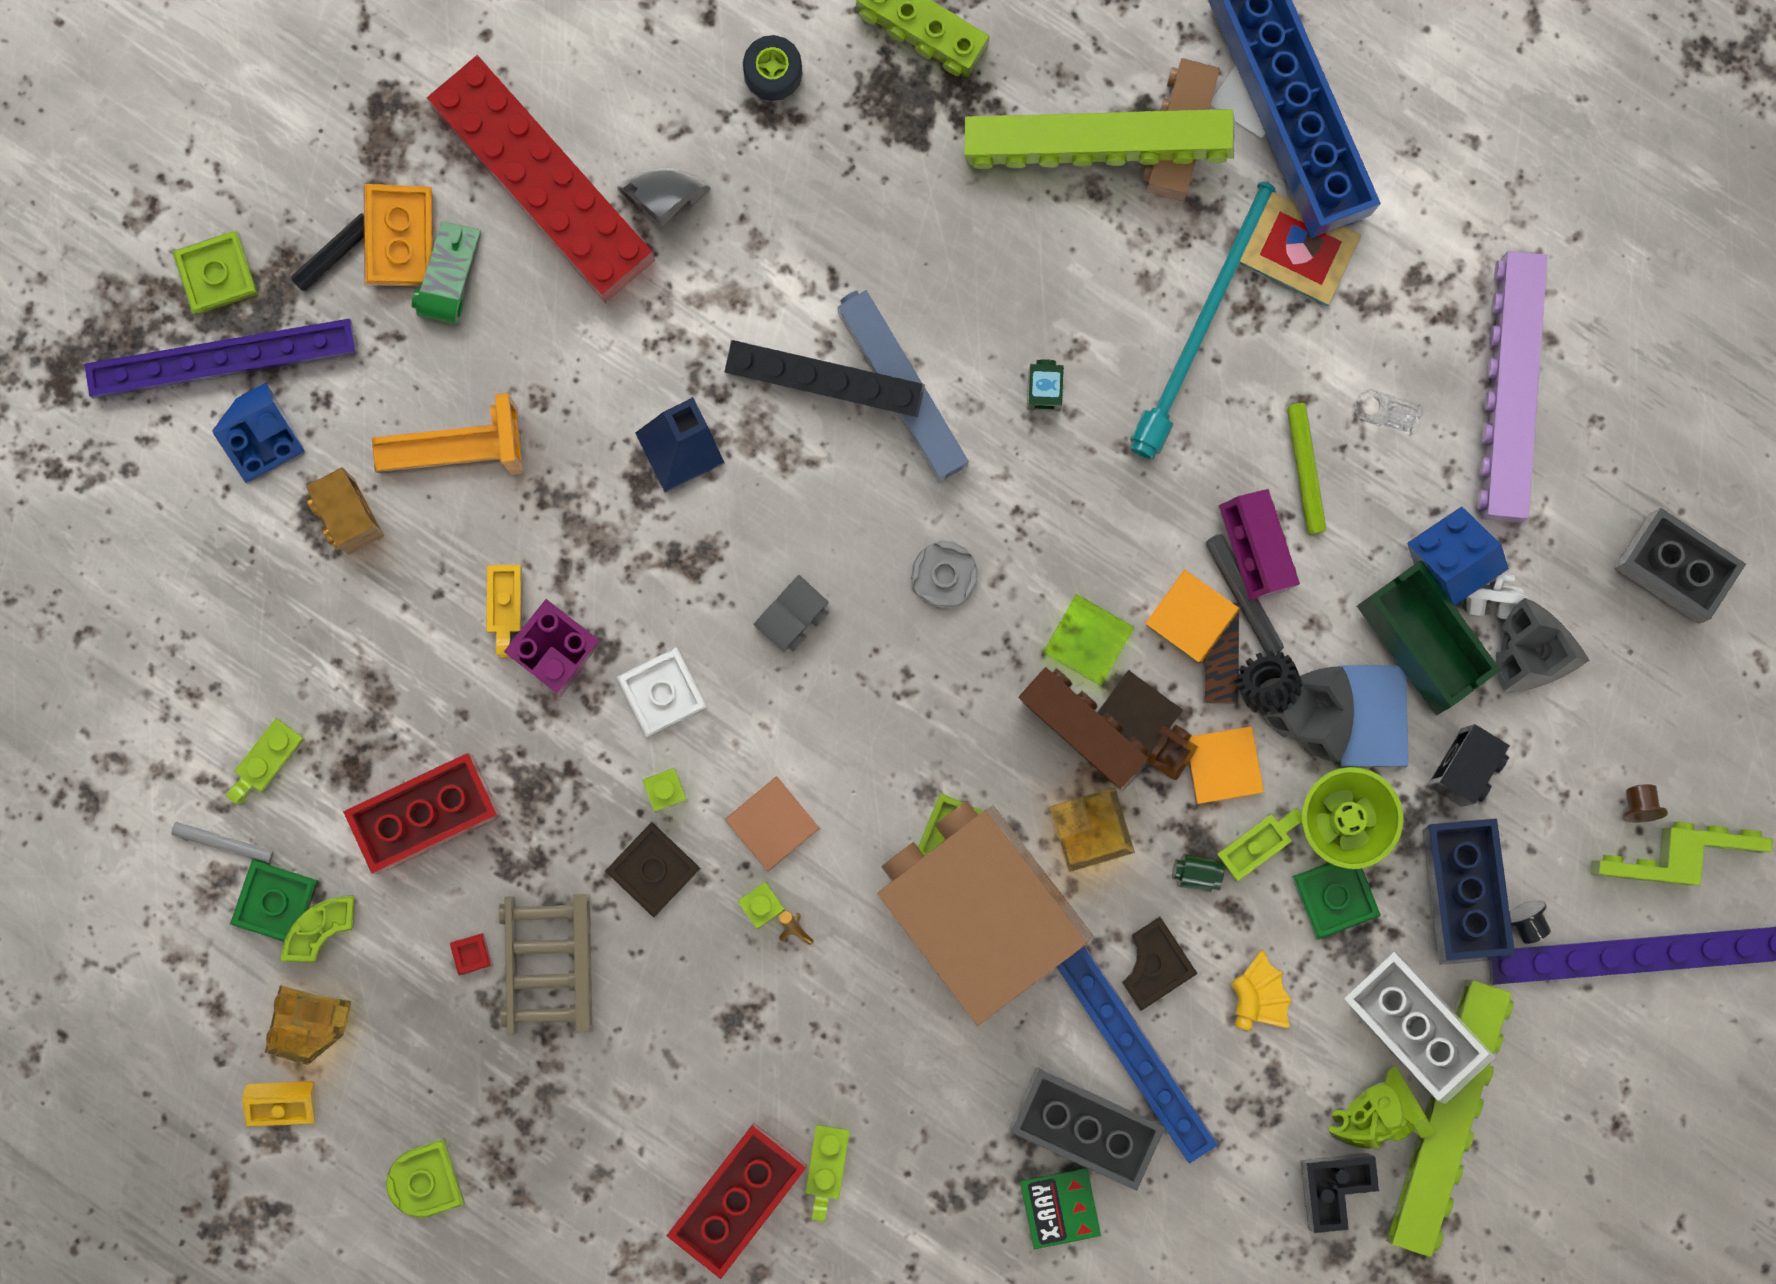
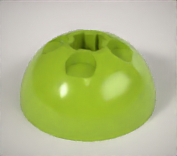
[1301,767,1403,869]

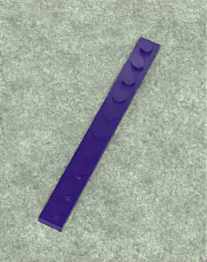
[1489,927,1776,985]

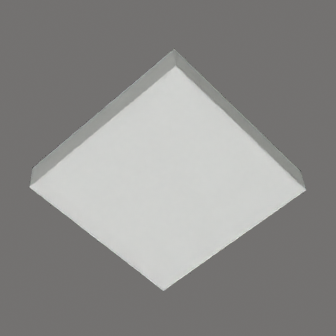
[617,647,708,738]

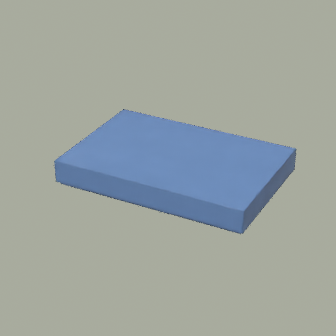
[1337,665,1408,767]

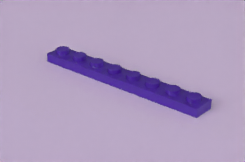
[84,318,357,399]

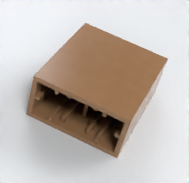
[877,801,1093,1026]

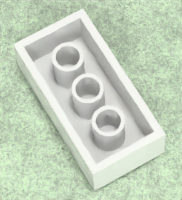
[1344,952,1496,1104]

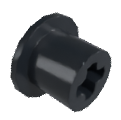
[1510,900,1551,944]

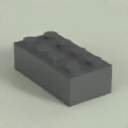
[1009,1067,1165,1191]

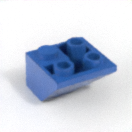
[212,383,305,483]

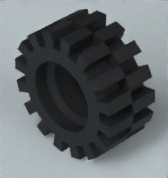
[1236,651,1303,715]

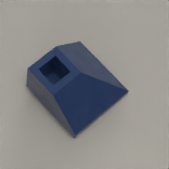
[635,397,725,493]

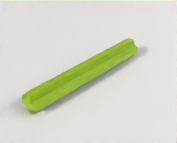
[1287,403,1326,534]

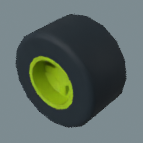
[742,35,803,101]

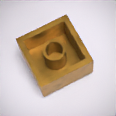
[305,467,384,555]

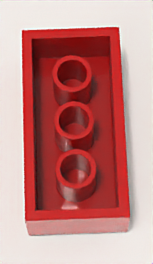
[343,753,501,874]
[666,1122,807,1279]

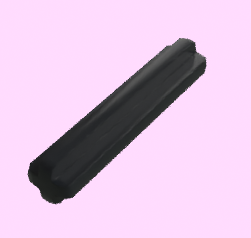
[291,213,364,291]

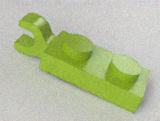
[226,718,305,805]
[1216,808,1302,882]
[805,1125,850,1222]

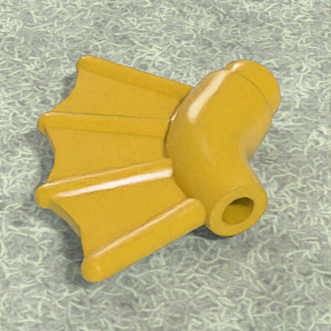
[1230,950,1292,1032]

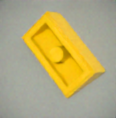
[242,1081,315,1127]

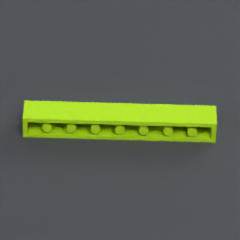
[964,109,1235,169]
[1386,980,1513,1258]

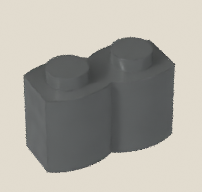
[753,575,829,653]

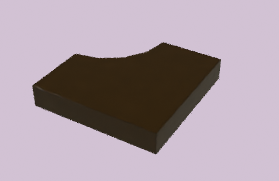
[1122,916,1198,1011]

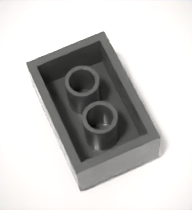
[1614,508,1746,624]

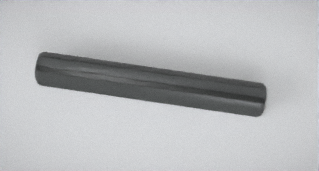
[1206,534,1284,654]

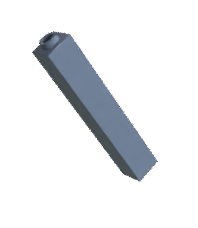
[838,290,969,483]

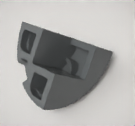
[617,168,711,227]
[1496,598,1590,692]
[1258,667,1354,763]

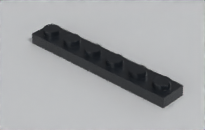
[724,340,925,417]

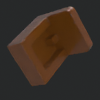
[1148,724,1198,781]

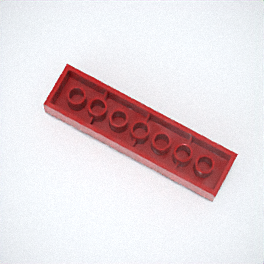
[426,55,655,303]

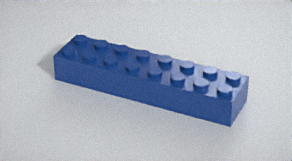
[1208,0,1381,238]

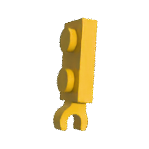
[486,565,522,658]

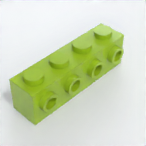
[856,0,990,78]

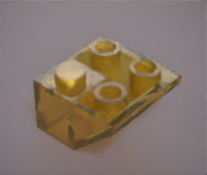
[1047,787,1135,872]
[265,985,352,1065]

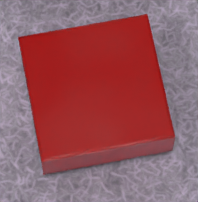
[450,933,493,976]

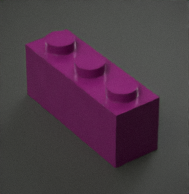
[1218,489,1300,601]

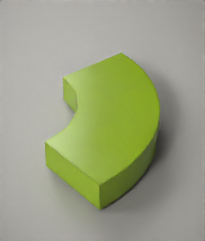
[280,895,355,963]

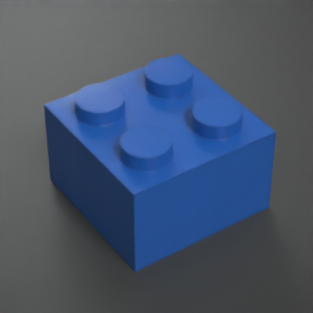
[1407,506,1509,606]

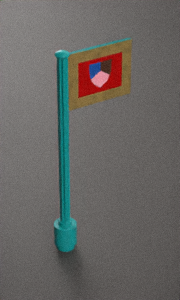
[1129,182,1362,460]

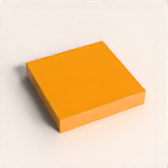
[1145,569,1240,664]
[1189,726,1264,804]

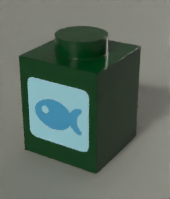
[1027,359,1064,411]

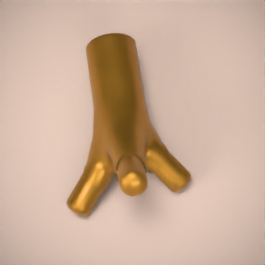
[779,911,813,945]

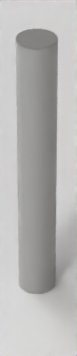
[171,822,274,864]

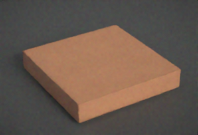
[725,776,820,871]

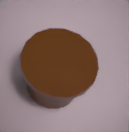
[1623,784,1668,823]

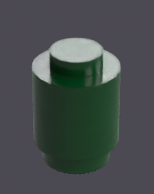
[1172,854,1224,892]

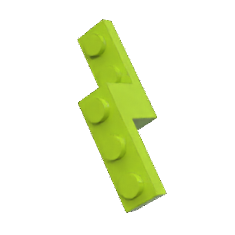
[1591,822,1773,886]

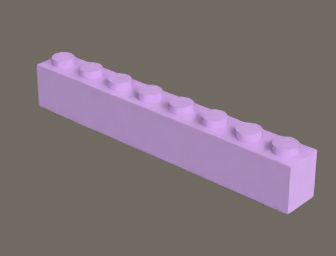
[1477,251,1548,523]

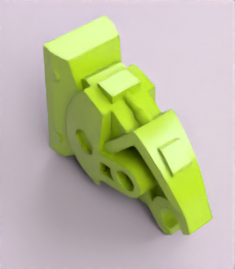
[1328,1066,1435,1149]

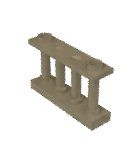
[499,894,593,1035]

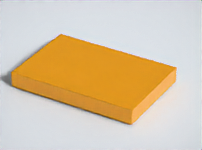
[363,184,432,287]

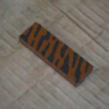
[1203,602,1239,704]

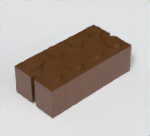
[1018,667,1150,792]

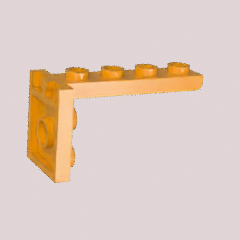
[372,393,524,475]

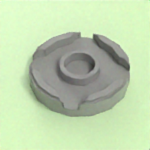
[911,541,978,609]

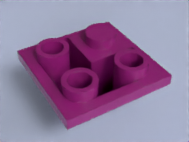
[504,599,600,696]

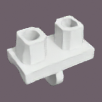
[1465,573,1528,619]

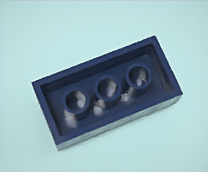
[1422,818,1515,965]

